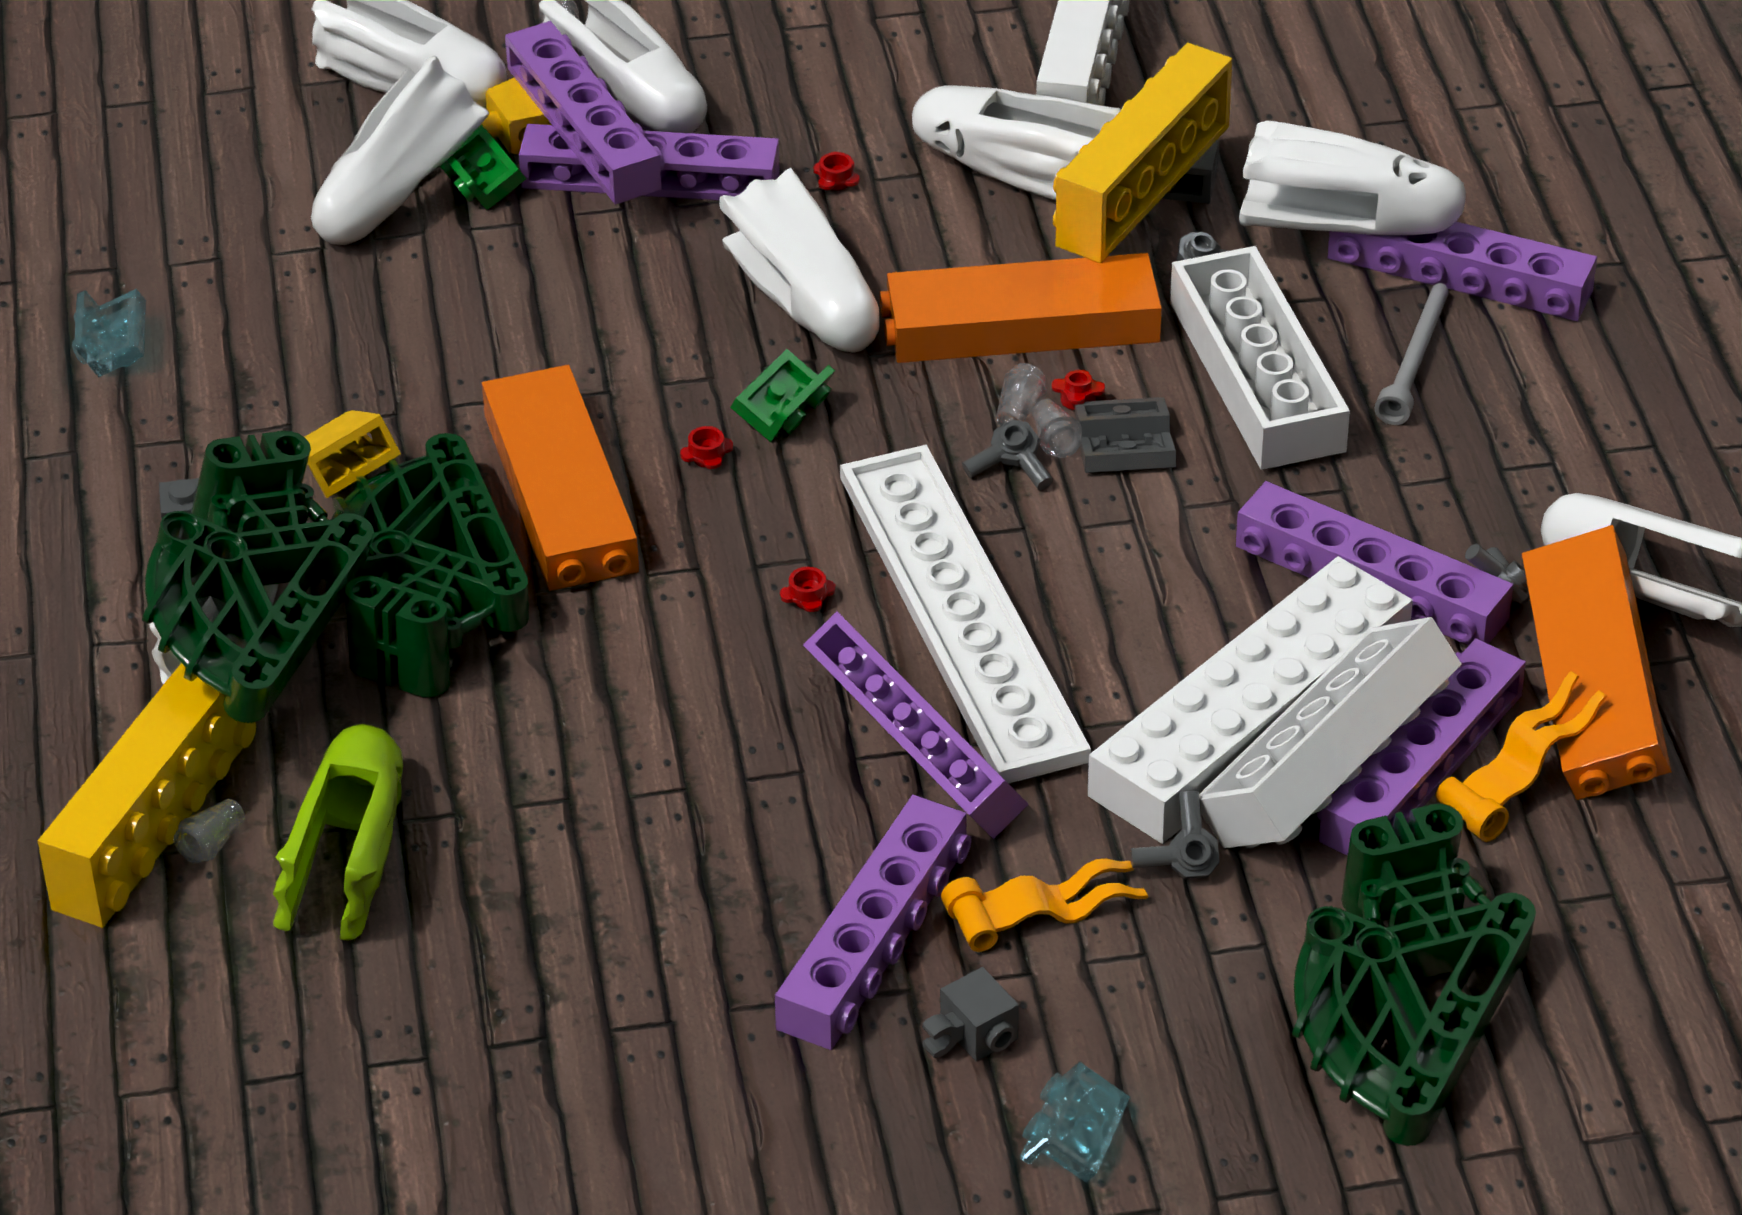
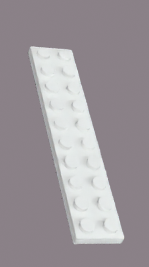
[840,445,1091,783]

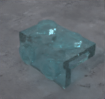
[72,289,146,377]
[1020,1061,1130,1182]

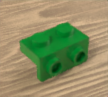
[440,125,526,210]
[730,349,836,442]

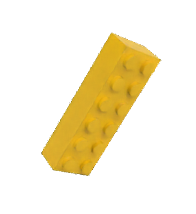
[1053,42,1232,263]
[38,663,256,928]

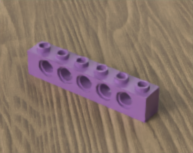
[505,21,665,204]
[519,124,780,200]
[1328,222,1597,321]
[1236,481,1513,645]
[803,612,1028,839]
[1317,638,1526,856]
[775,795,971,1050]

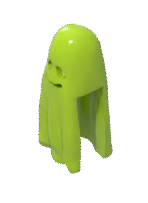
[273,724,403,940]

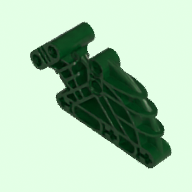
[142,431,374,723]
[325,433,529,697]
[1292,804,1536,1146]

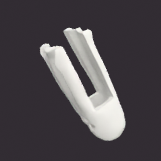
[311,0,507,108]
[539,0,707,133]
[311,56,490,245]
[912,85,1121,200]
[1239,120,1466,235]
[719,168,880,353]
[1541,493,1742,627]

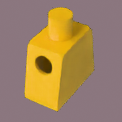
[481,77,552,154]
[305,410,401,498]

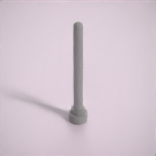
[1374,283,1449,425]

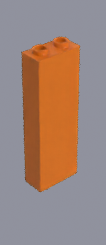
[879,253,1161,363]
[482,364,639,591]
[1522,525,1672,800]

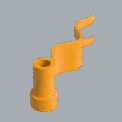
[1435,671,1607,842]
[941,858,1149,952]

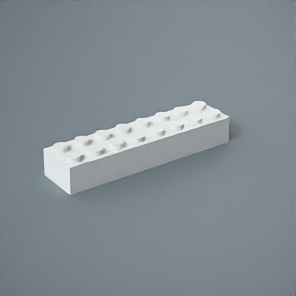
[1088,556,1413,844]

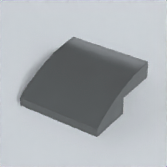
[1075,397,1176,473]

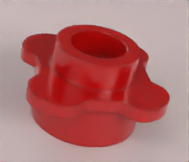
[813,152,860,190]
[1052,370,1105,410]
[680,426,733,469]
[780,567,836,612]

